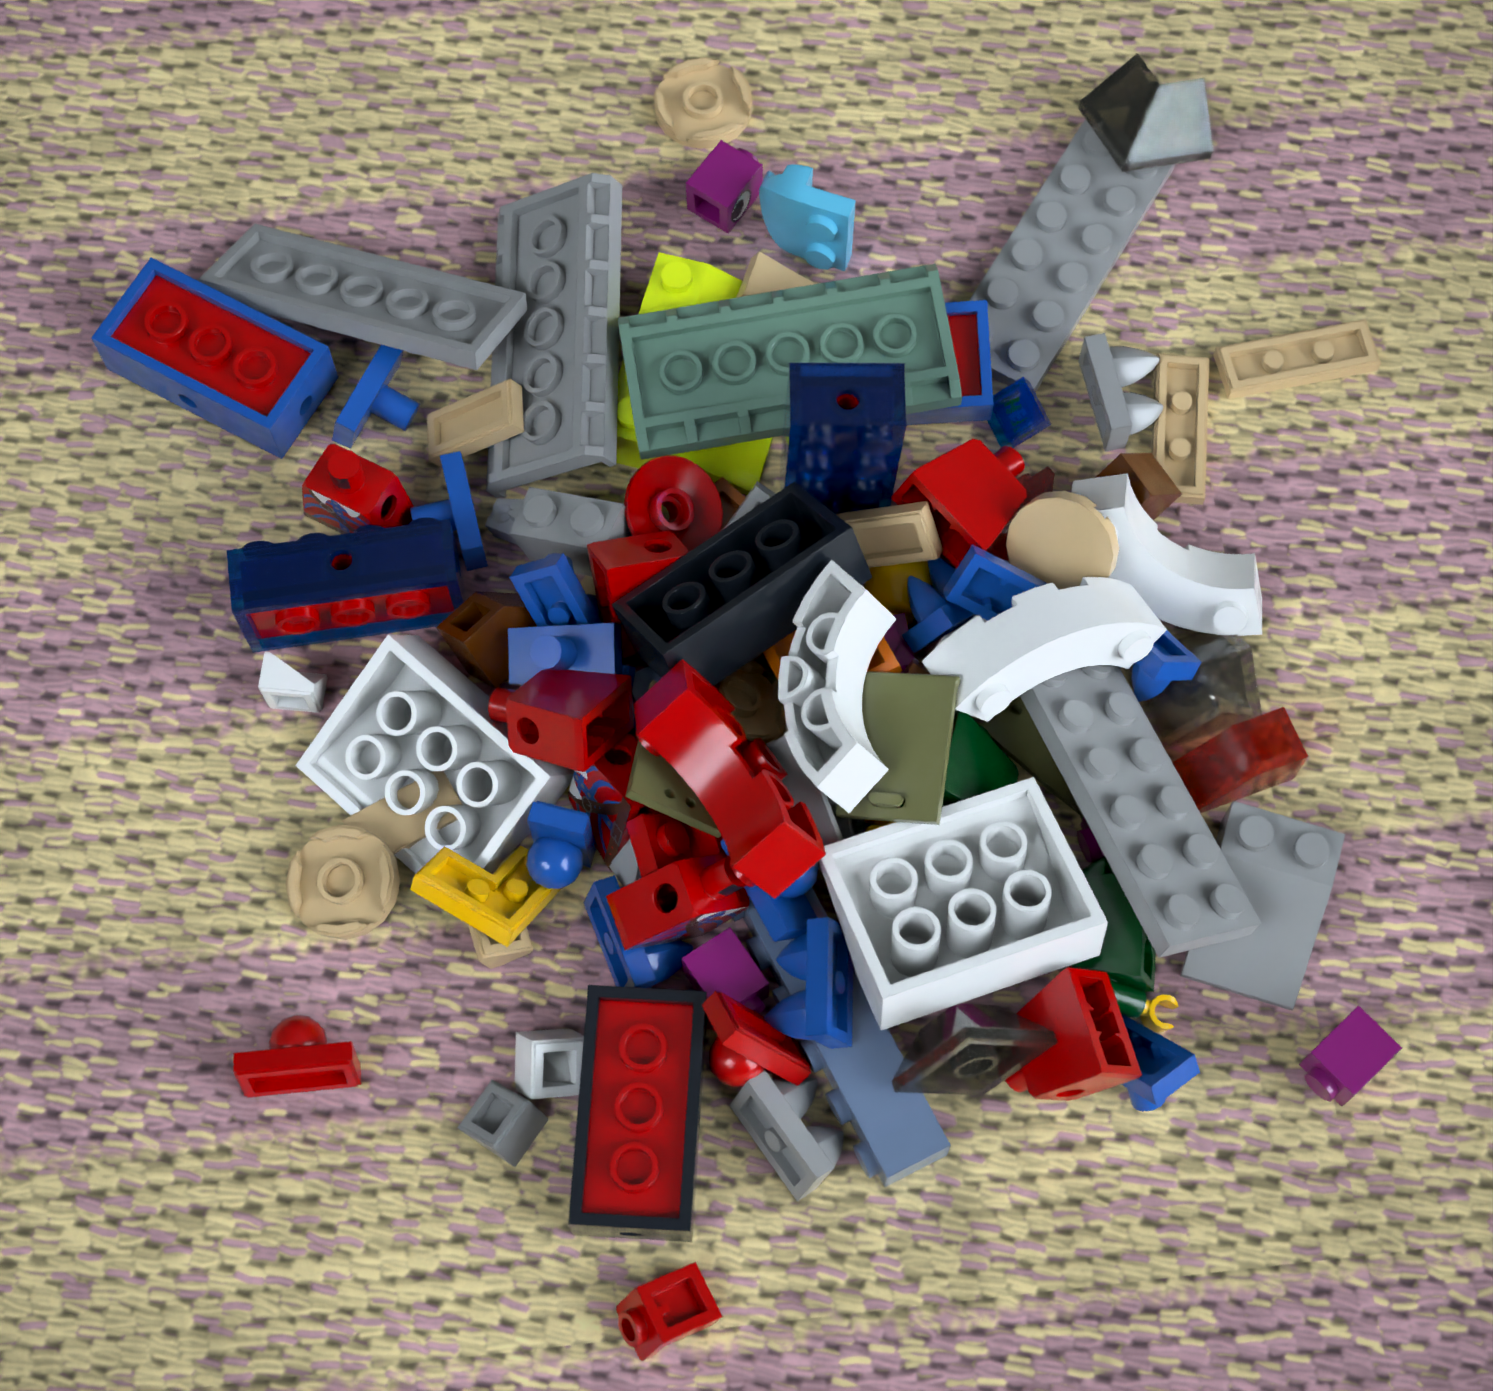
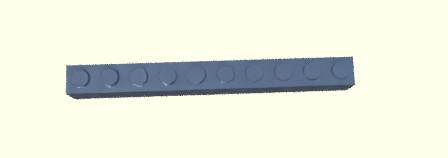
[632,666,951,1187]

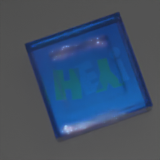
[987,377,1052,448]

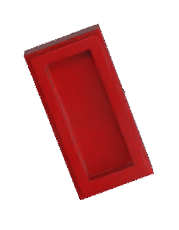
[702,991,812,1087]
[233,1015,361,1098]

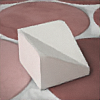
[258,652,328,713]
[515,1029,584,1099]

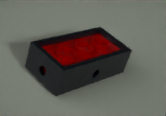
[568,985,707,1242]

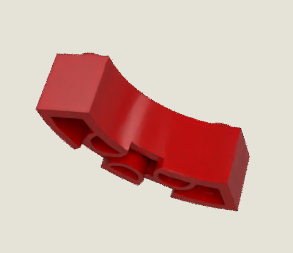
[634,659,826,899]

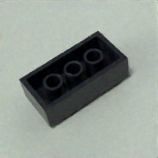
[611,481,872,686]

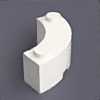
[1071,473,1262,636]
[778,560,896,813]
[922,577,1167,722]

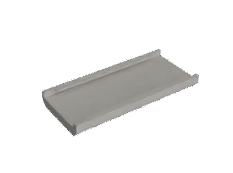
[486,173,622,498]

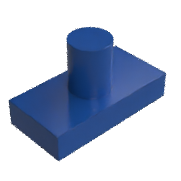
[332,345,420,449]
[410,451,488,571]
[943,544,1060,620]
[508,623,622,685]
[1121,1015,1200,1111]

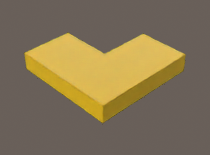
[410,846,561,947]

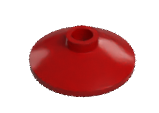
[624,456,723,552]

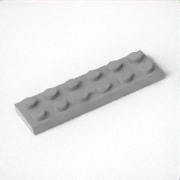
[969,116,1177,395]
[199,224,527,370]
[1020,665,1262,958]

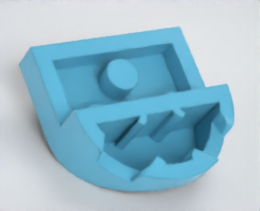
[759,164,856,271]

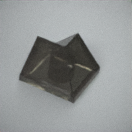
[1078,53,1214,172]
[1123,630,1262,750]
[891,1003,1058,1095]

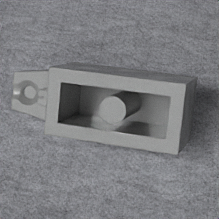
[485,487,632,577]

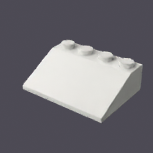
[295,634,574,874]
[819,777,1108,1031]

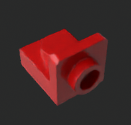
[625,814,725,877]
[616,1262,723,1361]

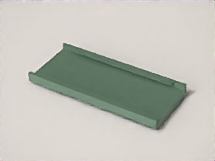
[618,264,962,460]

